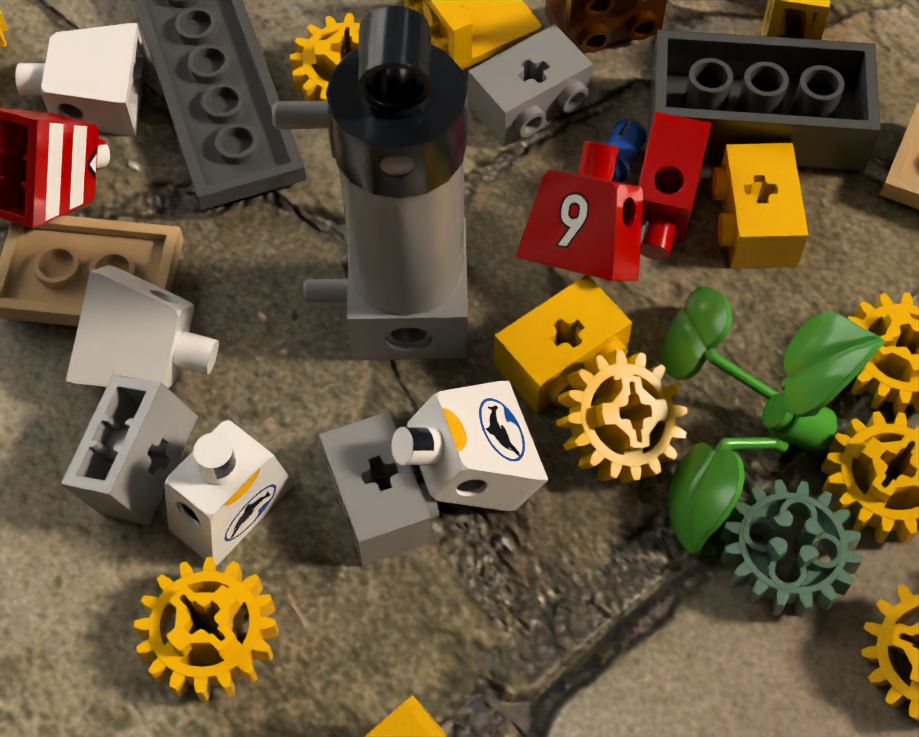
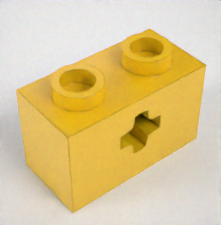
[711,143,809,268]
[493,275,632,413]

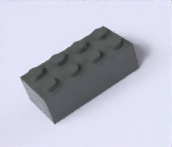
[648,29,881,171]

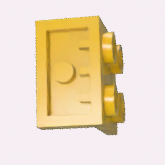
[404,0,542,70]

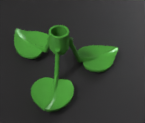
[661,286,885,556]

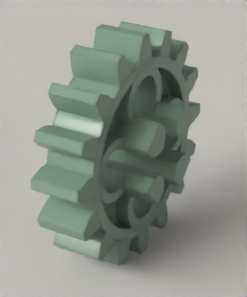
[720,479,862,618]

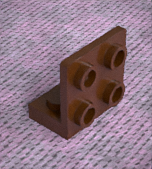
[545,0,667,54]

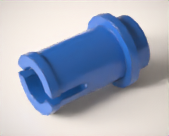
[604,118,647,183]

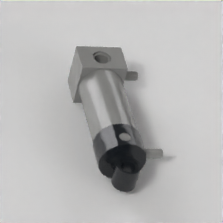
[272,6,468,360]

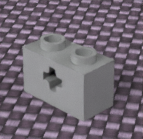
[468,24,593,147]
[61,374,198,526]
[319,411,439,566]

